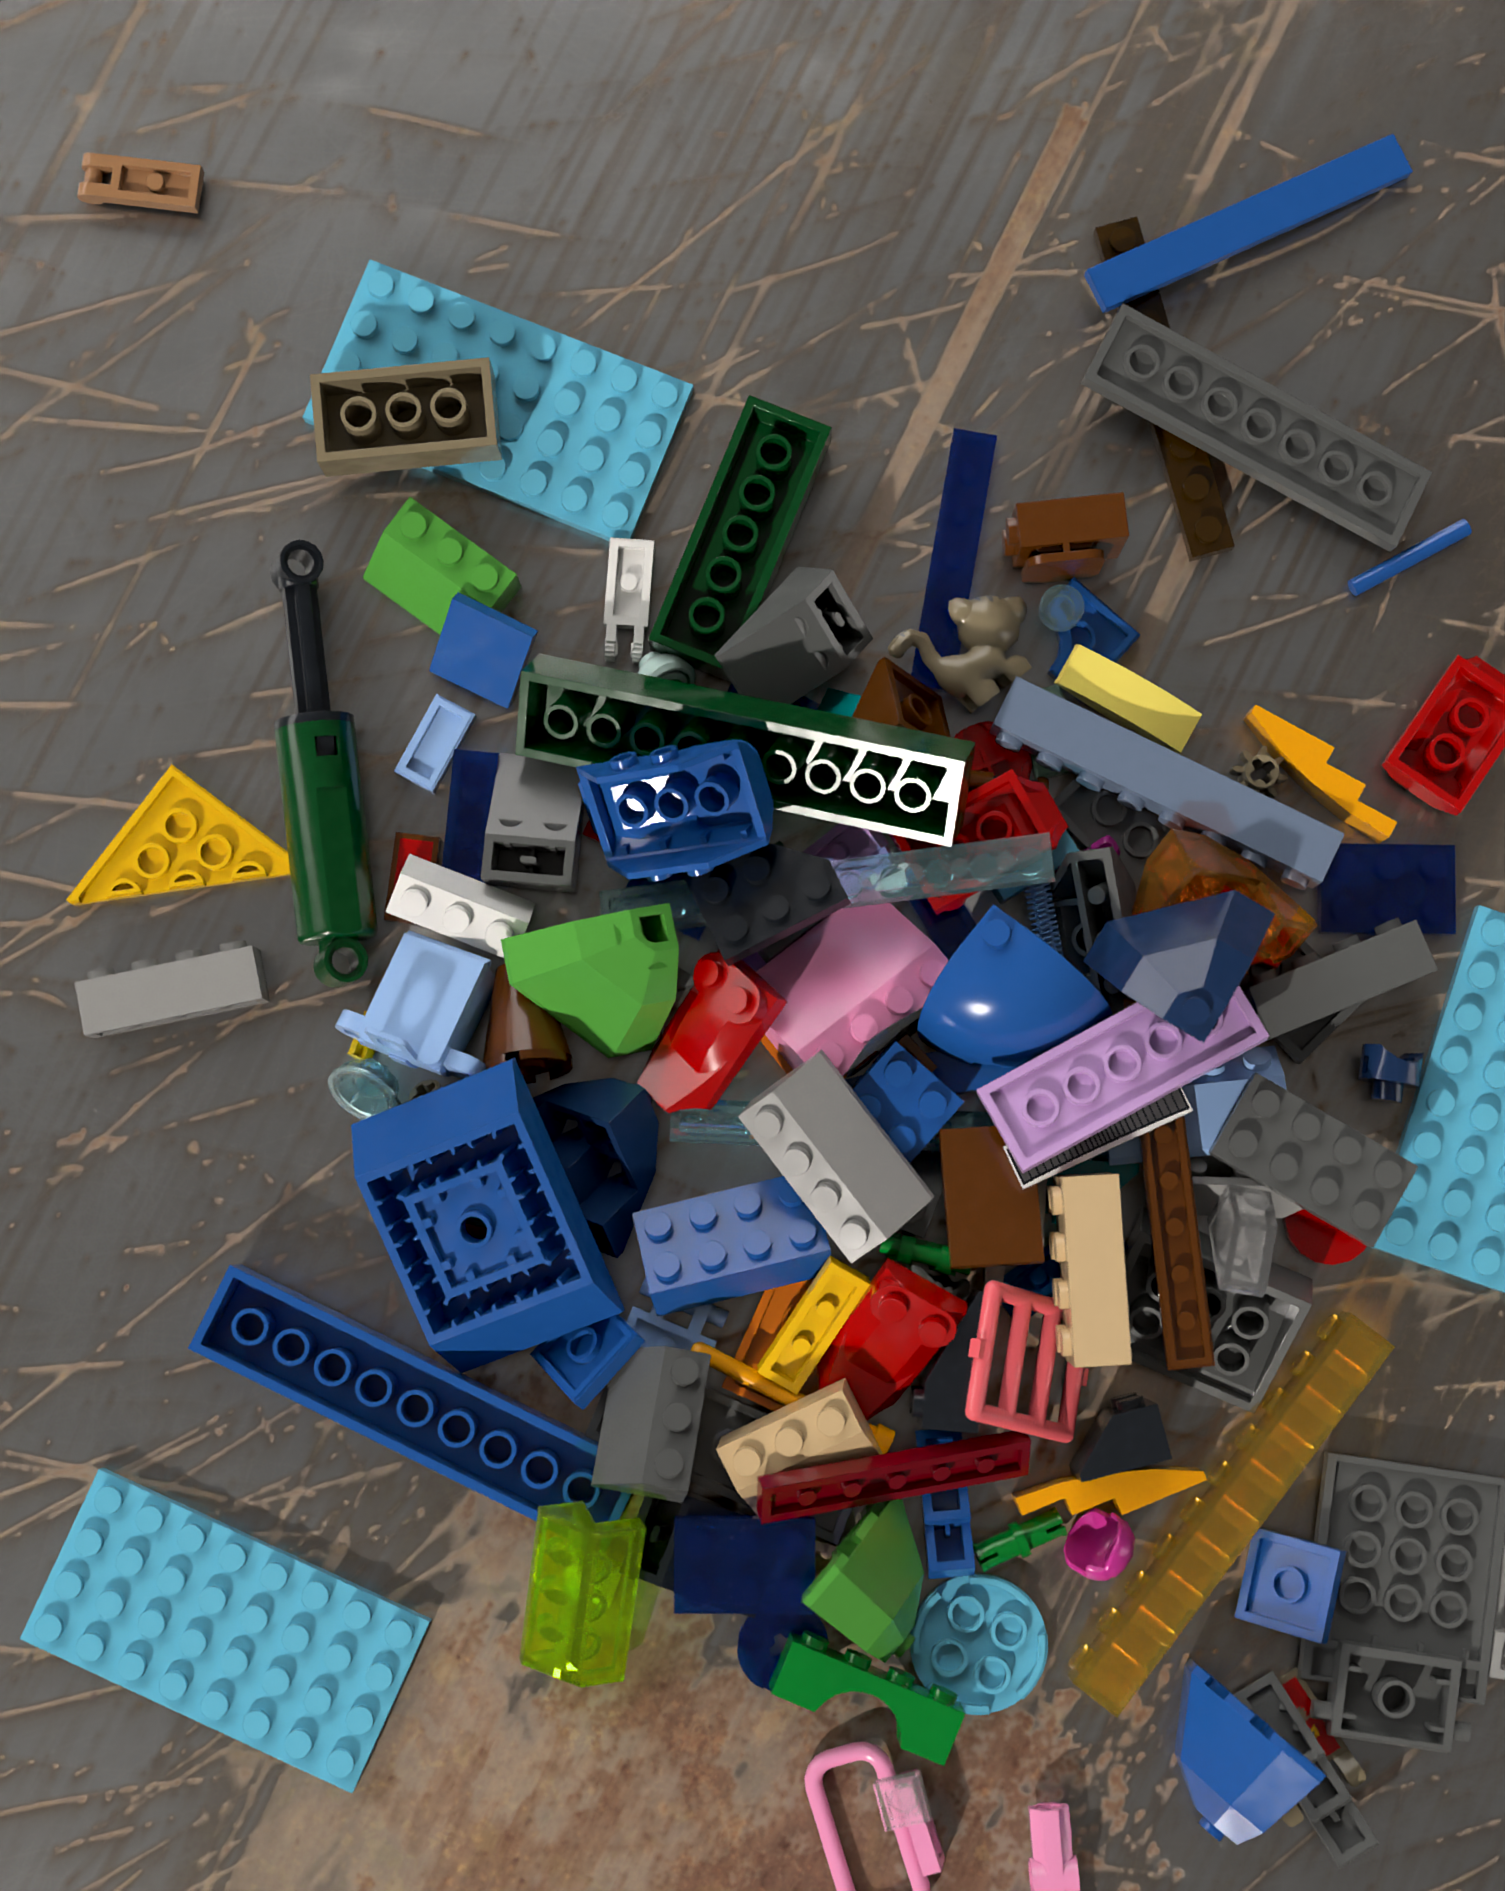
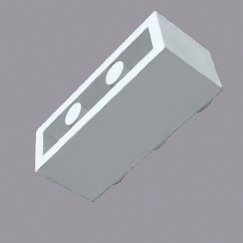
[386,854,535,958]

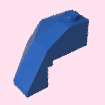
[1174,1658,1326,1845]

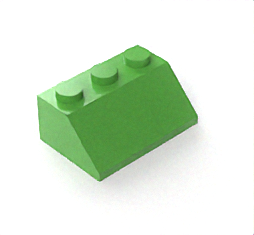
[363,497,522,635]

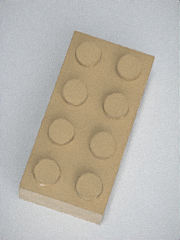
[1046,1172,1132,1368]

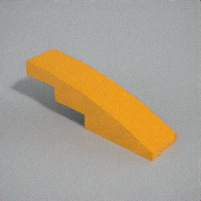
[1244,704,1397,844]
[1011,1465,1207,1516]

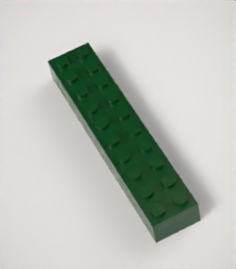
[515,653,976,847]

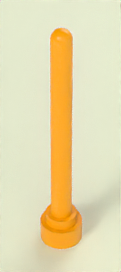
[691,1342,896,1454]

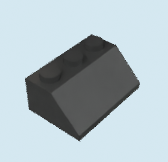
[591,1346,711,1503]

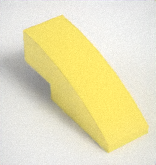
[1054,644,1202,753]

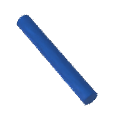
[1347,519,1472,596]

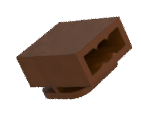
[1002,492,1129,584]

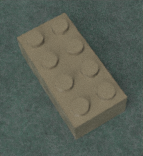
[310,357,502,477]

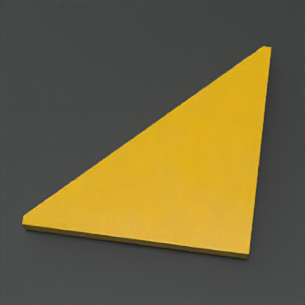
[66,764,290,906]

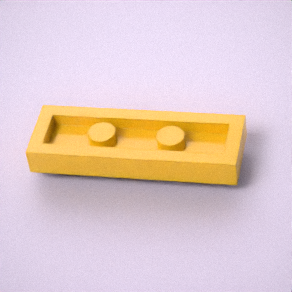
[757,1255,870,1395]

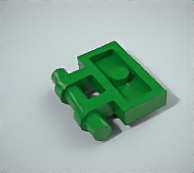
[877,1233,971,1276]

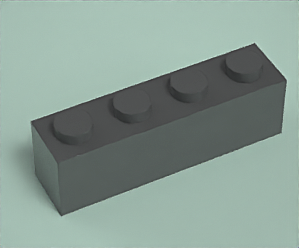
[1243,917,1438,1042]

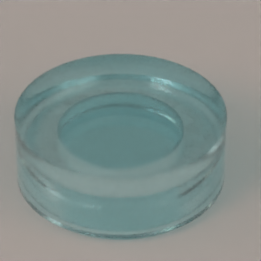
[1038,584,1085,631]

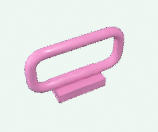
[804,1741,945,1891]

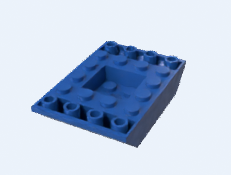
[351,1058,625,1373]

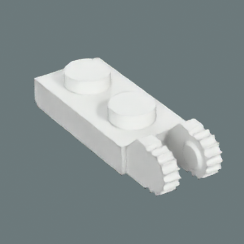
[603,537,655,664]

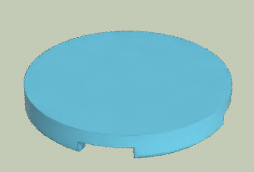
[910,1572,1048,1715]

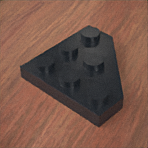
[681,843,851,966]

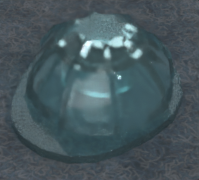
[328,1058,402,1120]

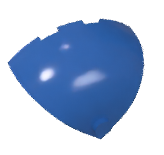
[917,904,1113,1068]

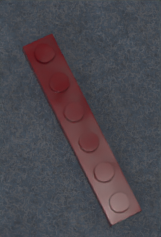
[757,1431,1031,1524]

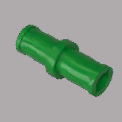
[973,1507,1067,1572]

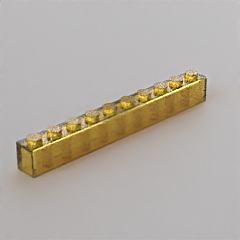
[1068,1311,1395,1717]

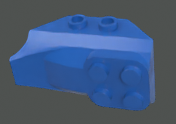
[576,740,774,882]

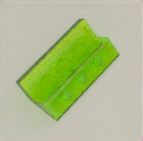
[519,1501,646,1688]

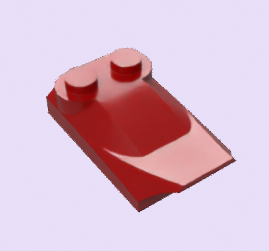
[1382,655,1505,816]
[893,769,1069,915]
[637,949,788,1114]
[817,1258,967,1421]

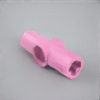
[1028,1802,1080,1891]

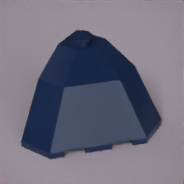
[1083,890,1275,1043]
[533,1078,659,1258]

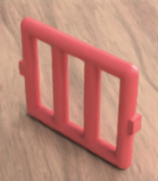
[965,1280,1089,1443]

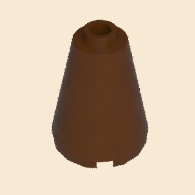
[482,960,573,1084]

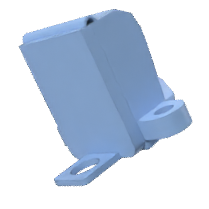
[335,930,495,1079]

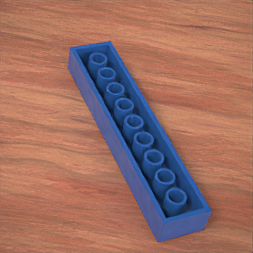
[188,1264,631,1554]

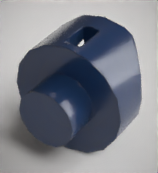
[1358,1044,1424,1103]

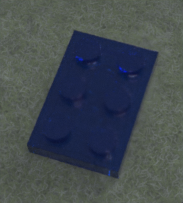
[1317,843,1456,936]
[674,1516,815,1614]

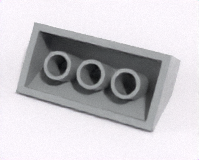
[738,1050,934,1263]

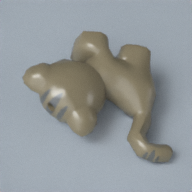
[888,596,1032,714]

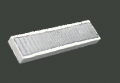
[1003,1087,1193,1189]

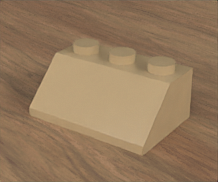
[716,1378,883,1517]

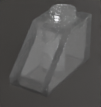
[1207,1184,1278,1297]

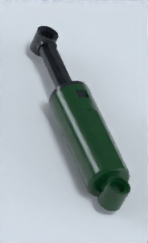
[270,539,378,988]

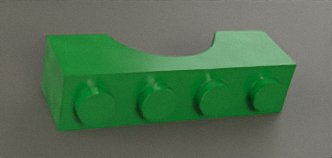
[769,1630,966,1766]

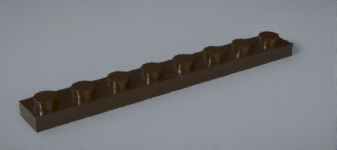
[1093,216,1235,561]

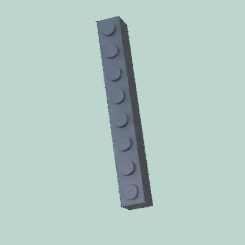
[989,676,1345,890]

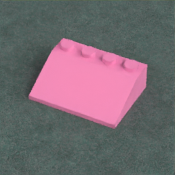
[756,884,949,1076]

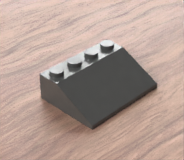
[1124,1207,1313,1414]

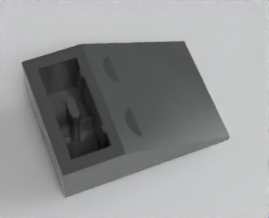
[714,567,873,704]
[481,753,585,893]

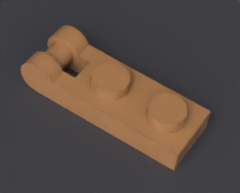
[77,153,204,213]

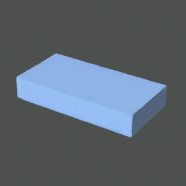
[394,694,477,794]

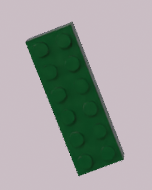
[648,395,832,682]

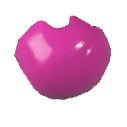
[1063,1508,1135,1581]

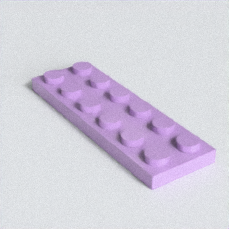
[977,986,1269,1174]

